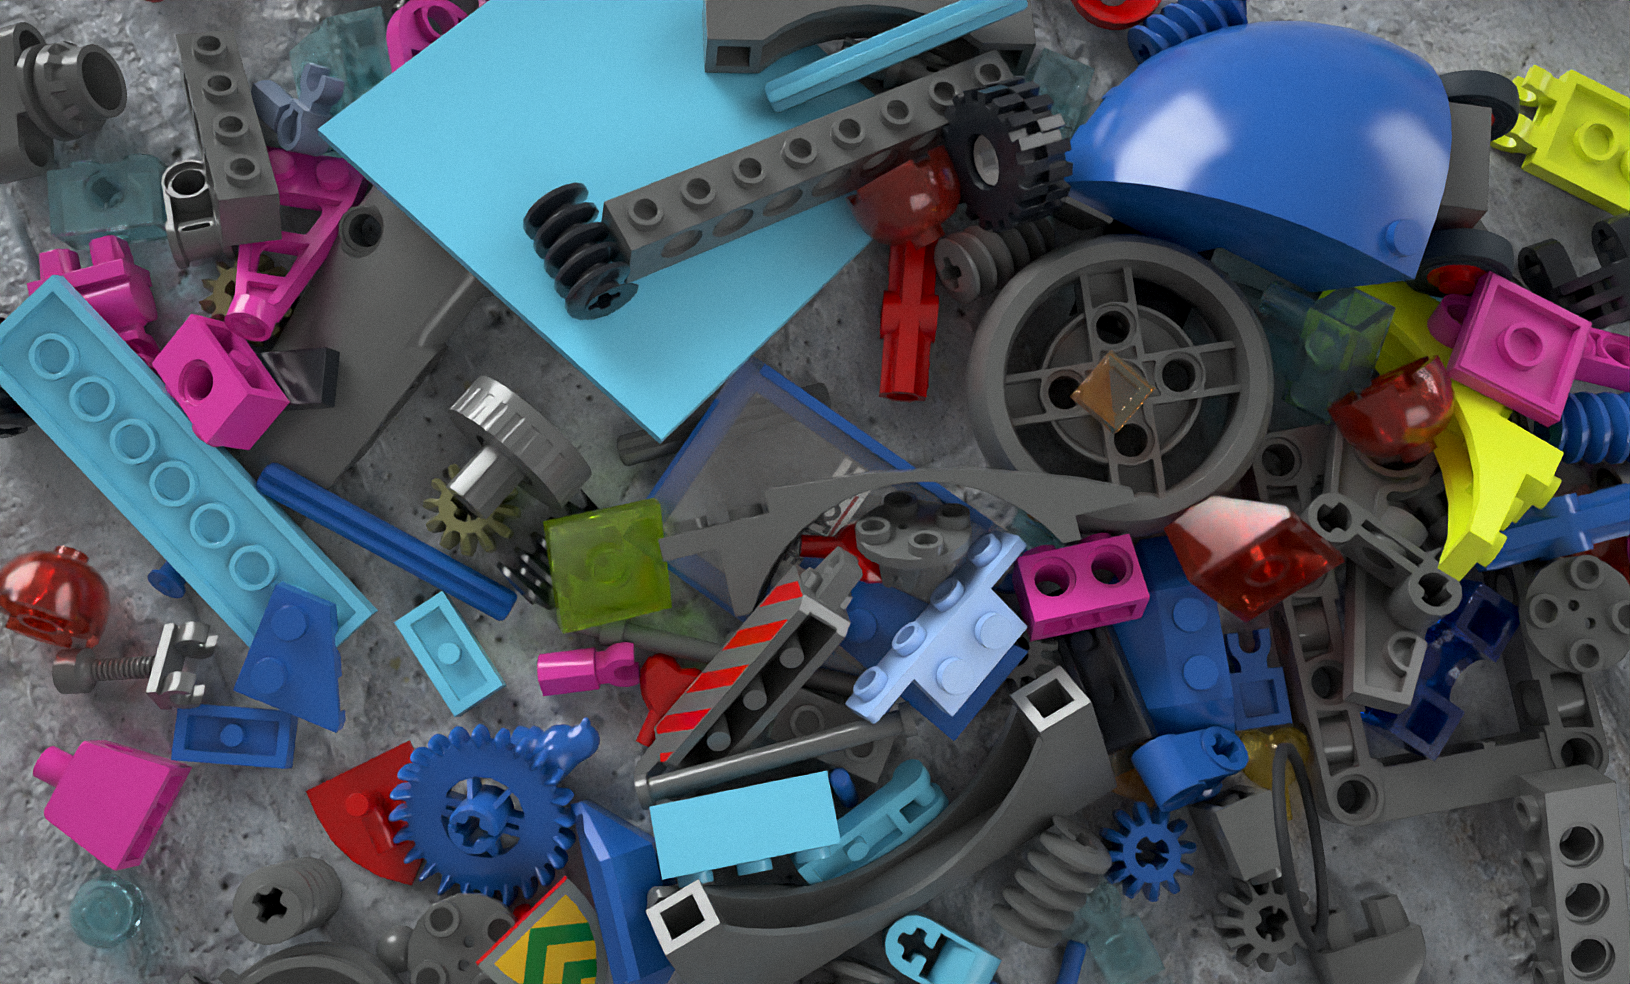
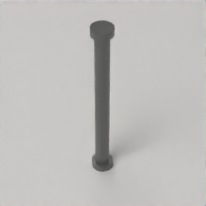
[635,701,918,810]

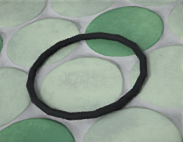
[1272,743,1329,952]

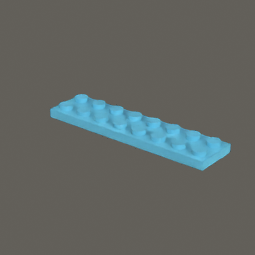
[0,275,378,648]

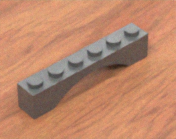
[702,0,1036,76]

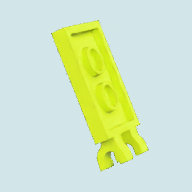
[1490,65,1630,216]

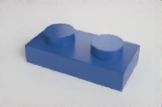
[171,704,298,769]

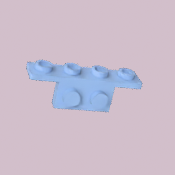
[845,530,1028,724]

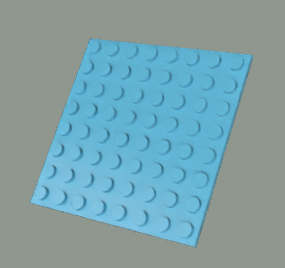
[318,0,949,444]

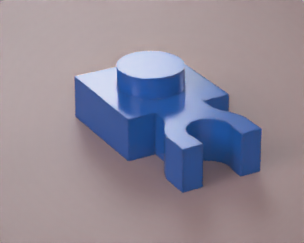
[1223,628,1293,731]

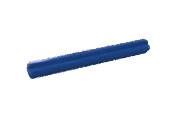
[256,463,517,621]

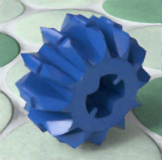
[1099,801,1197,902]

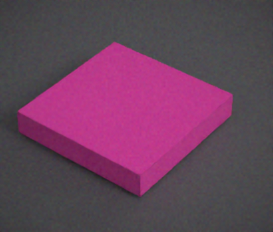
[1444,271,1592,427]

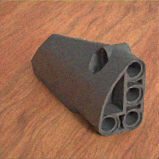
[240,186,494,527]

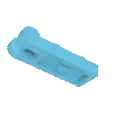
[790,759,949,885]

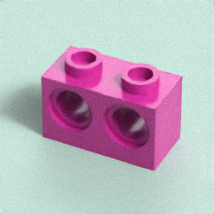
[1012,533,1150,642]

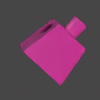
[33,740,192,871]

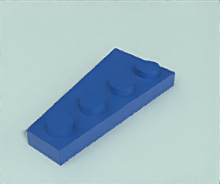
[799,557,1029,741]

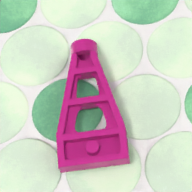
[224,146,370,341]

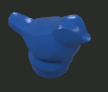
[510,717,600,787]

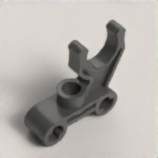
[1292,391,1462,630]

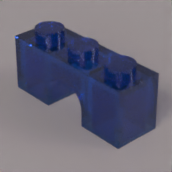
[1360,579,1520,761]

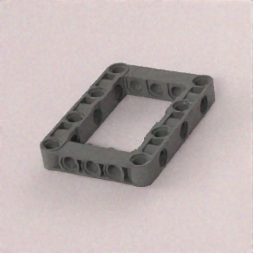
[1239,408,1609,827]

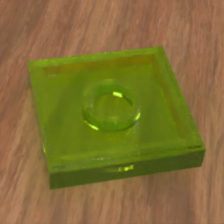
[543,498,672,634]

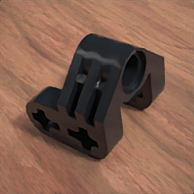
[1517,212,1630,330]

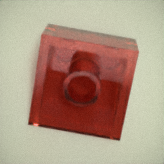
[1164,495,1345,623]

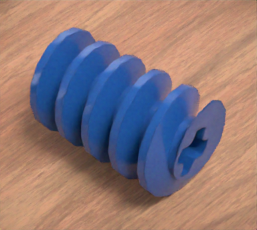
[1127,0,1248,65]
[1533,391,1630,464]

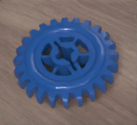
[388,724,576,907]

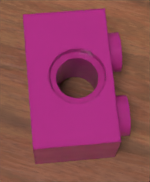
[152,314,290,450]

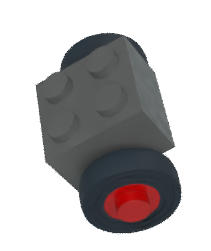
[1405,70,1520,298]

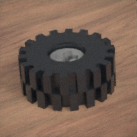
[940,77,1073,233]

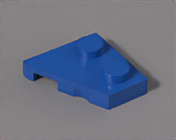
[233,582,346,733]

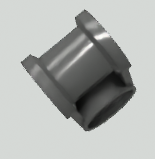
[161,160,237,269]

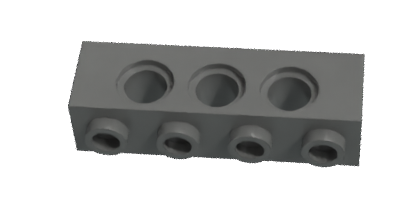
[175,30,282,247]
[1514,764,1630,984]

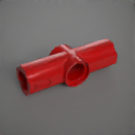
[879,230,939,403]

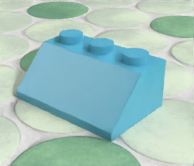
[649,771,841,888]

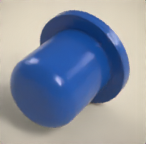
[148,560,187,598]

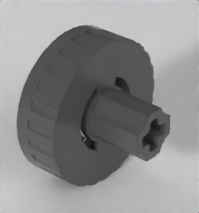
[446,376,592,520]

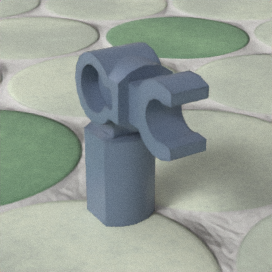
[251,63,345,157]

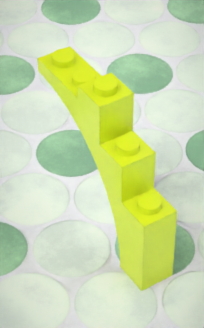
[1307,281,1564,582]

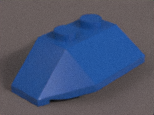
[1108,531,1235,741]
[570,799,677,984]

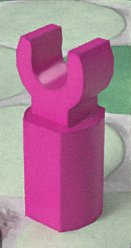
[537,642,640,696]

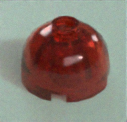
[845,145,960,251]
[1327,354,1455,463]
[0,546,111,648]

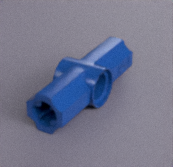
[1475,483,1630,572]

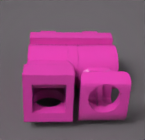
[27,235,161,375]

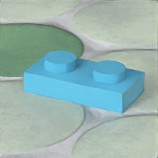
[394,591,507,717]

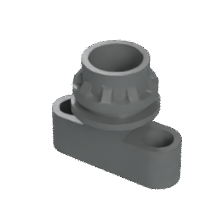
[0,22,127,184]

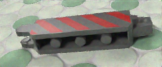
[633,546,863,802]

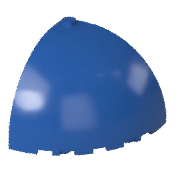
[1064,21,1452,292]

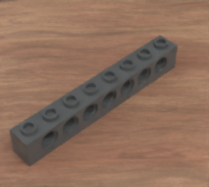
[601,49,1014,284]

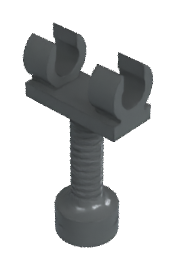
[52,622,219,710]

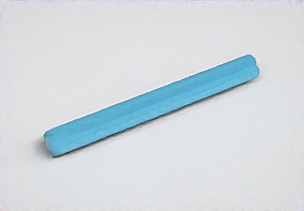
[765,0,1028,113]

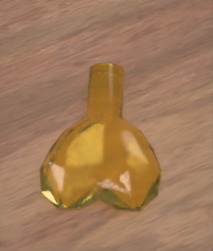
[1239,727,1310,821]

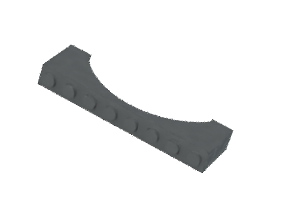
[645,665,1118,984]

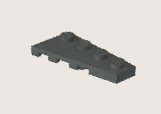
[1343,501,1446,714]

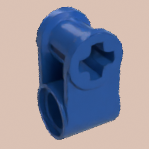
[1131,726,1248,813]

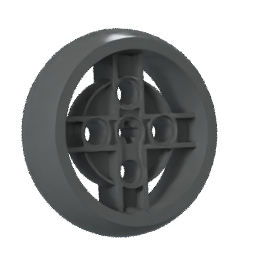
[966,234,1275,538]

